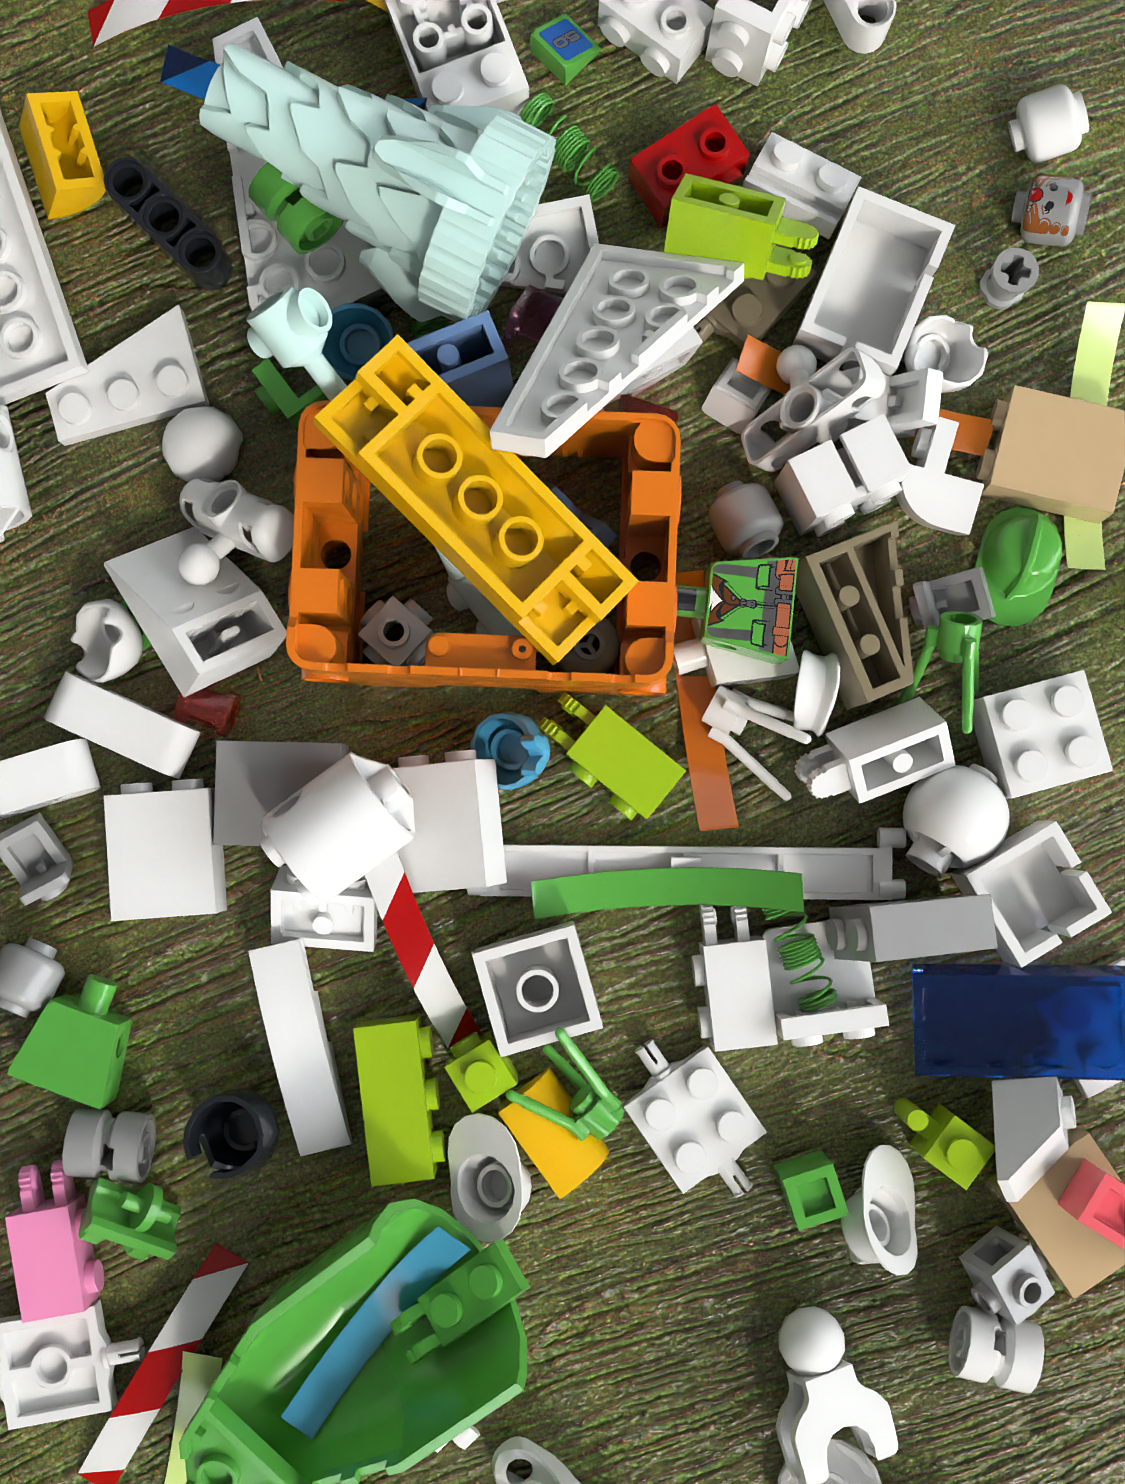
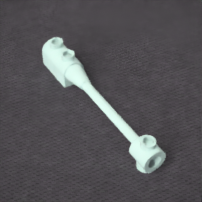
[246,284,539,653]

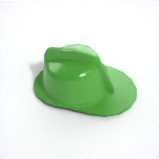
[974,507,1062,627]

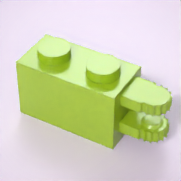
[664,173,819,281]
[537,692,686,821]

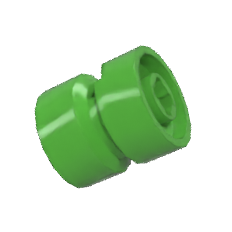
[248,162,344,254]

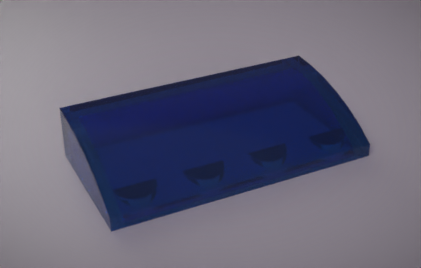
[912,964,1125,1081]

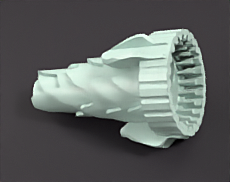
[199,43,556,323]

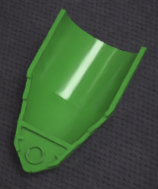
[179,1199,527,1484]

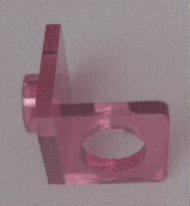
[502,285,563,353]

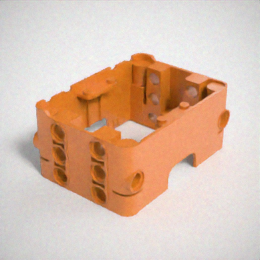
[286,400,682,697]

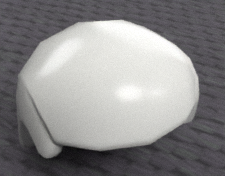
[904,315,988,393]
[162,406,243,482]
[71,599,143,682]

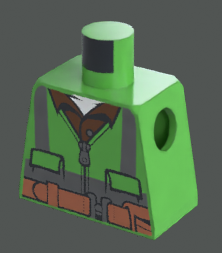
[677,557,798,665]

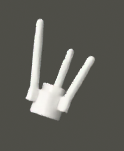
[701,685,811,801]

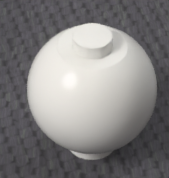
[903,764,1010,878]

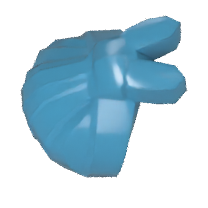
[322,303,394,382]
[471,712,551,790]

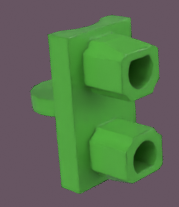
[78,1177,181,1260]

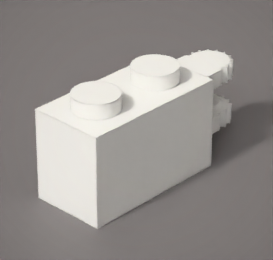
[794,697,956,804]
[691,904,778,1052]

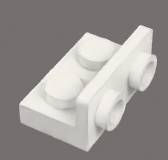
[271,865,377,952]

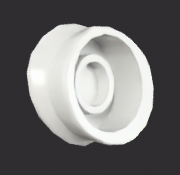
[793,650,840,737]

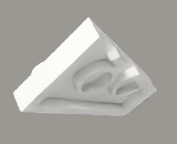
[500,194,599,294]
[46,304,210,446]

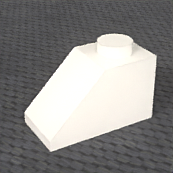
[992,1076,1076,1202]

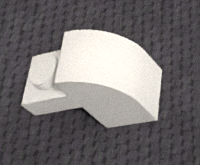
[841,367,943,438]
[895,417,984,536]

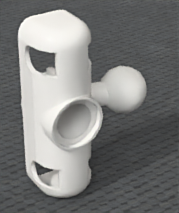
[741,344,885,472]
[178,477,294,585]

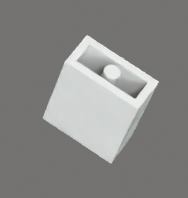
[392,750,507,893]
[104,779,227,921]

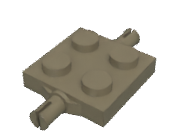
[693,244,817,354]

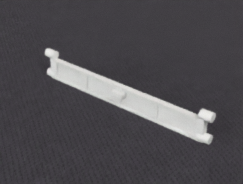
[467,827,906,900]

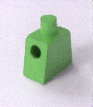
[7,974,132,1110]

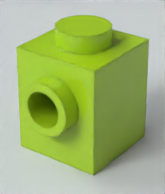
[444,1030,519,1113]

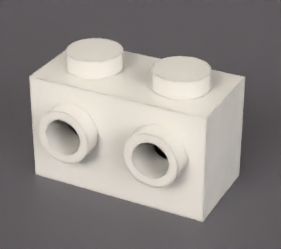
[598,0,715,84]

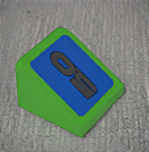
[530,13,601,86]

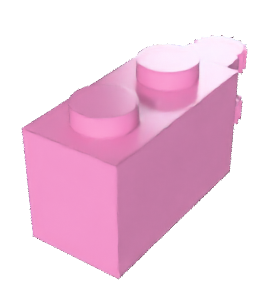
[5,1159,104,1323]

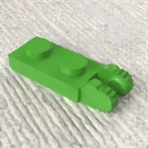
[389,1239,530,1365]

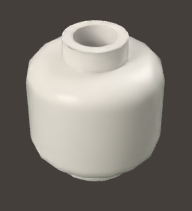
[1008,84,1089,163]

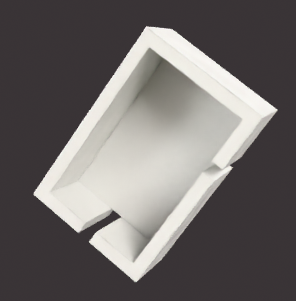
[792,186,955,376]

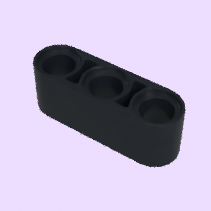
[104,157,233,291]

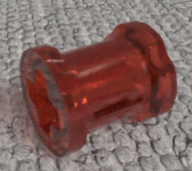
[174,688,241,737]

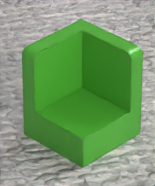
[773,1150,849,1231]

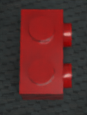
[628,103,750,228]

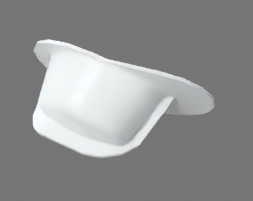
[448,1113,532,1242]
[841,1145,918,1276]

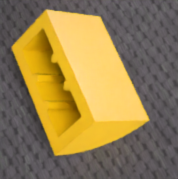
[19,91,106,220]
[498,1067,610,1199]

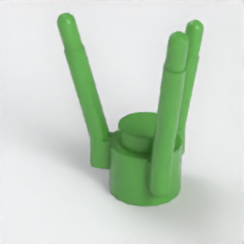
[898,611,983,734]
[506,1027,624,1141]

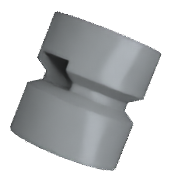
[62,1107,156,1183]

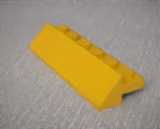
[313,334,639,665]

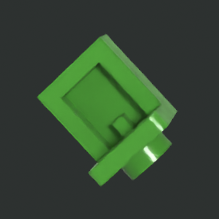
[251,358,330,431]

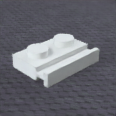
[742,132,861,239]

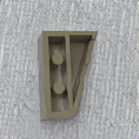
[795,520,914,710]

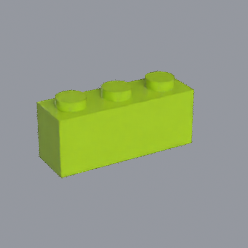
[353,1014,446,1187]

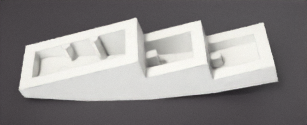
[248,939,353,1156]

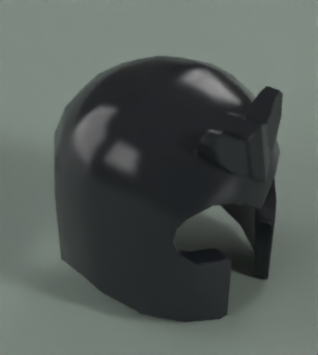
[183,1090,280,1179]

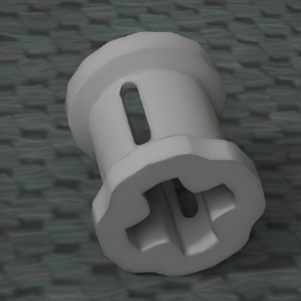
[979,248,1039,309]

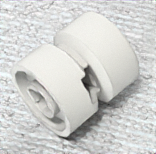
[948,1305,1044,1394]

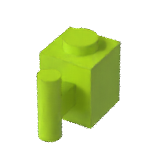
[894,1098,995,1190]

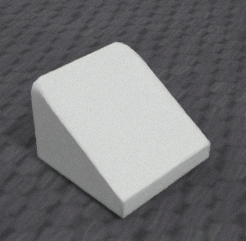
[702,357,772,435]

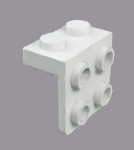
[705,0,812,87]
[762,920,889,1047]

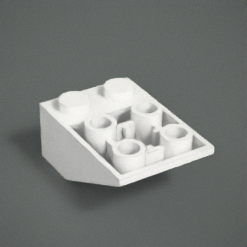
[384,0,529,115]
[104,527,286,697]

